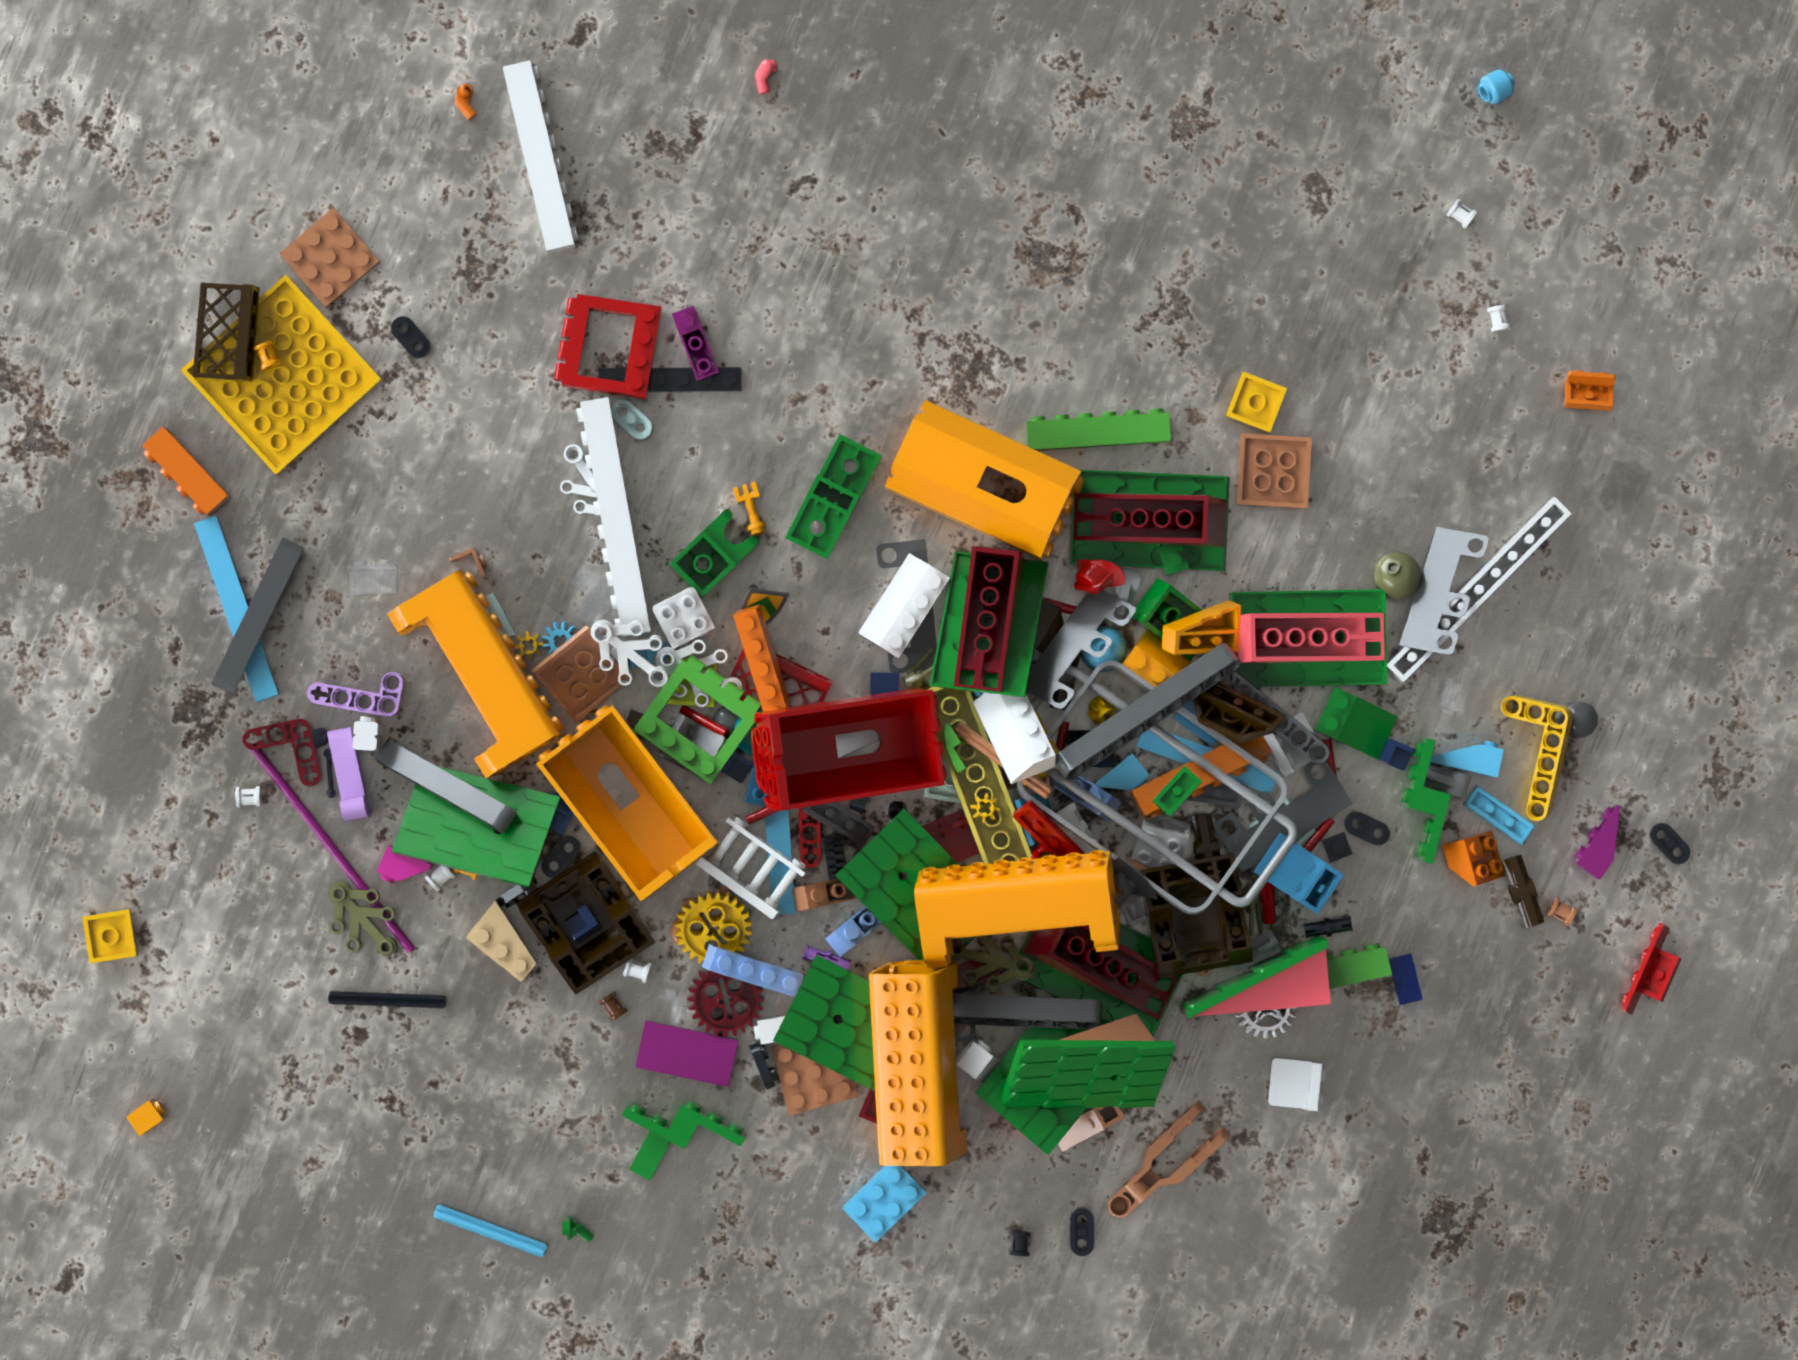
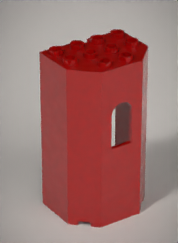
[751,688,947,811]

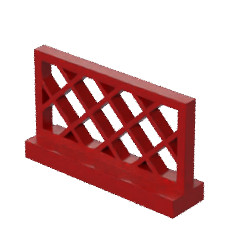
[730,648,833,709]

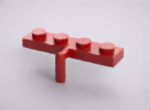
[1012,800,1086,859]

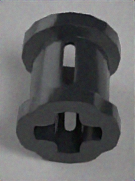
[1008,1230,1031,1256]

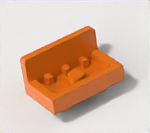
[1564,370,1615,411]

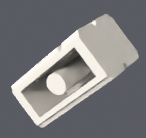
[352,717,383,751]

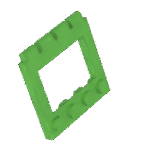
[633,655,761,785]

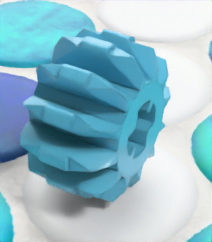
[541,621,576,656]

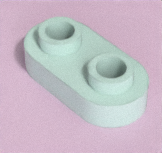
[611,400,652,440]

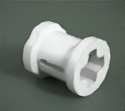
[1446,199,1477,229]
[1487,304,1512,332]
[235,786,262,808]
[424,865,456,892]
[623,958,652,983]

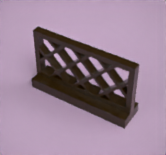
[193,282,260,382]

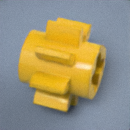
[514,631,545,661]
[1087,696,1117,725]
[970,793,1000,823]

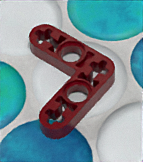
[242,719,321,787]

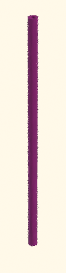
[250,743,415,954]

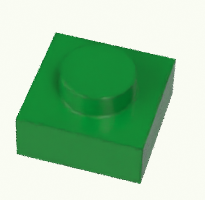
[1159,546,1189,576]

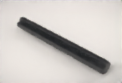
[328,991,446,1008]

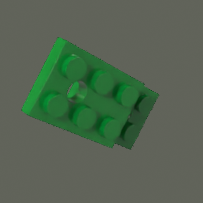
[785,434,882,560]
[1401,738,1451,864]
[621,1100,746,1149]

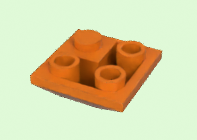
[1442,831,1505,886]

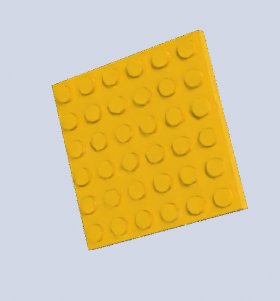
[181,274,382,475]

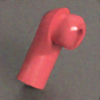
[755,59,777,95]

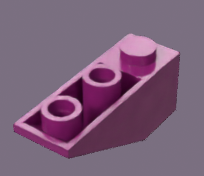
[672,305,719,381]
[1573,805,1620,880]

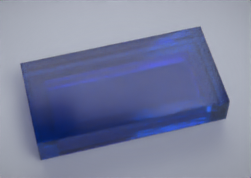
[1389,953,1423,1005]

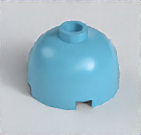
[1080,625,1127,673]

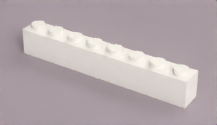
[503,60,579,254]

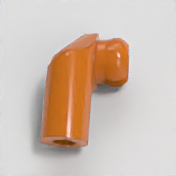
[455,83,477,120]

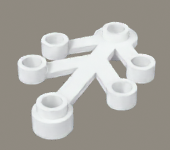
[560,444,627,514]
[591,620,668,687]
[655,639,743,707]

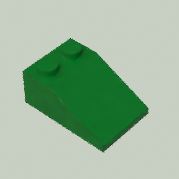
[1132,578,1202,661]
[1313,687,1397,760]

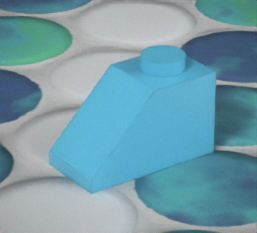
[1094,753,1150,791]

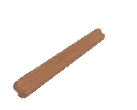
[954,722,1053,799]

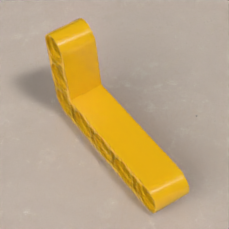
[1501,695,1573,821]

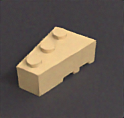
[466,900,539,982]

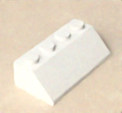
[859,553,950,658]
[973,693,1056,784]

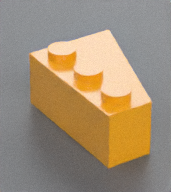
[1162,600,1241,655]

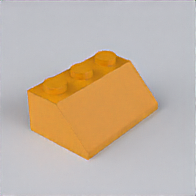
[1122,630,1192,687]

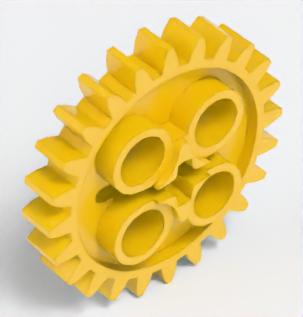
[675,890,752,964]

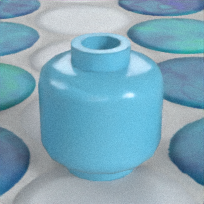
[1478,69,1515,104]

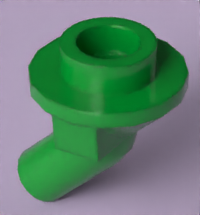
[562,1216,594,1242]

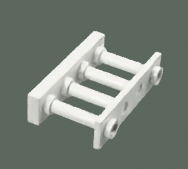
[696,816,809,920]

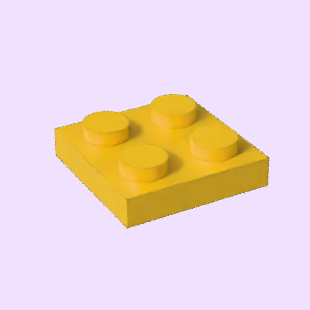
[1226,372,1287,433]
[82,909,138,964]

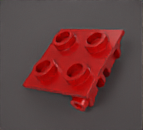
[922,809,980,862]

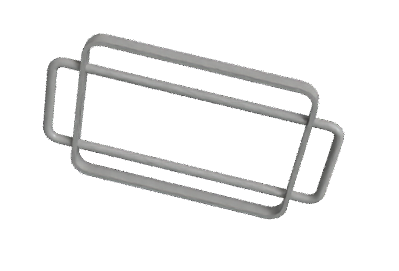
[1017,661,1298,915]

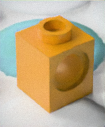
[126,1099,166,1136]

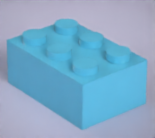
[842,1165,927,1243]

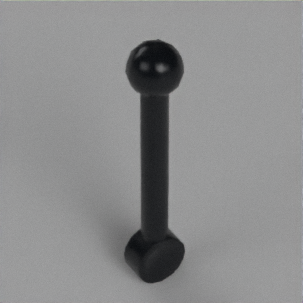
[323,749,336,798]

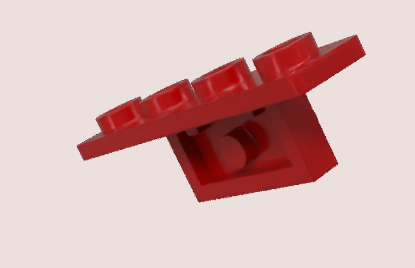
[1622,923,1682,1015]

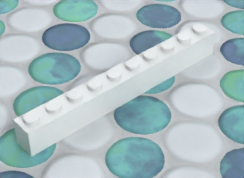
[576,397,651,637]
[1386,497,1572,683]

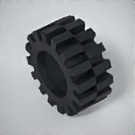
[823,835,846,880]

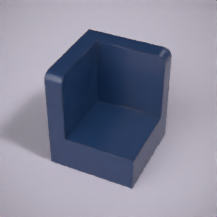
[870,672,899,695]
[1378,738,1416,771]
[721,752,754,783]
[565,905,601,942]

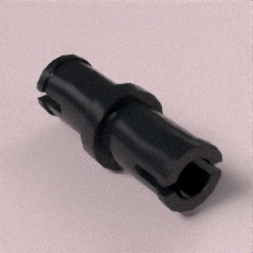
[1303,916,1353,938]

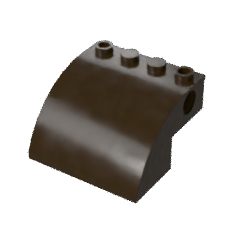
[516,851,655,995]
[1140,853,1253,979]

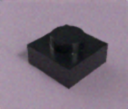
[1321,832,1353,863]

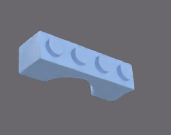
[702,944,804,997]

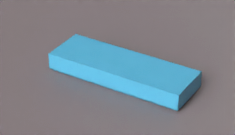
[1463,785,1535,845]

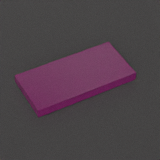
[635,1020,738,1087]

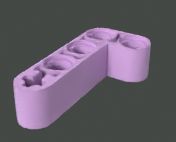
[307,672,405,717]
[327,726,371,822]

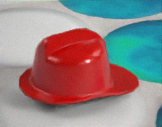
[1074,559,1126,595]

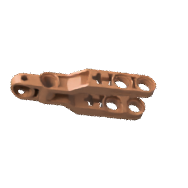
[1108,1100,1231,1218]

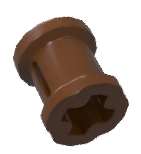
[598,992,628,1022]

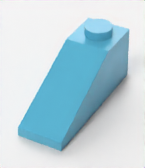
[1430,741,1504,777]

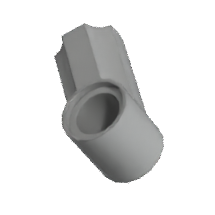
[1114,567,1142,617]
[1424,764,1472,799]

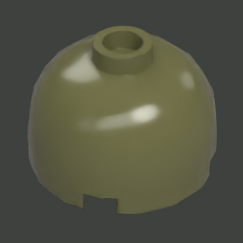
[1373,551,1422,600]

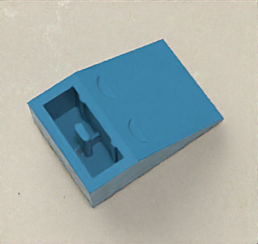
[1254,833,1344,915]

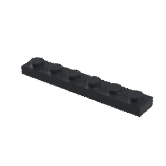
[599,367,742,393]

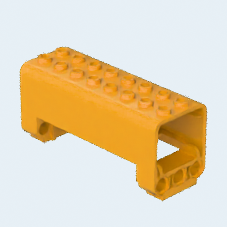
[387,570,564,779]
[914,850,1121,968]
[869,960,967,1166]

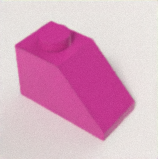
[376,846,434,884]

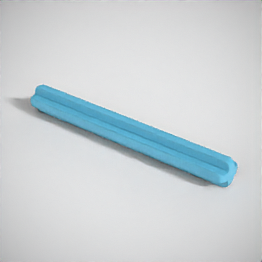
[434,1205,547,1257]

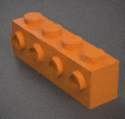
[142,426,231,516]

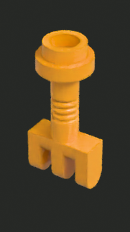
[733,481,766,536]

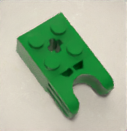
[668,508,759,599]

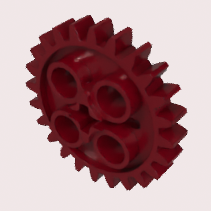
[687,970,764,1038]

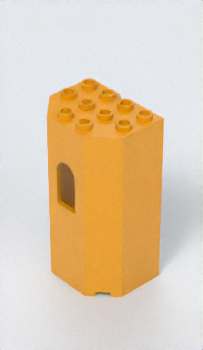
[885,400,1084,561]
[536,705,719,901]

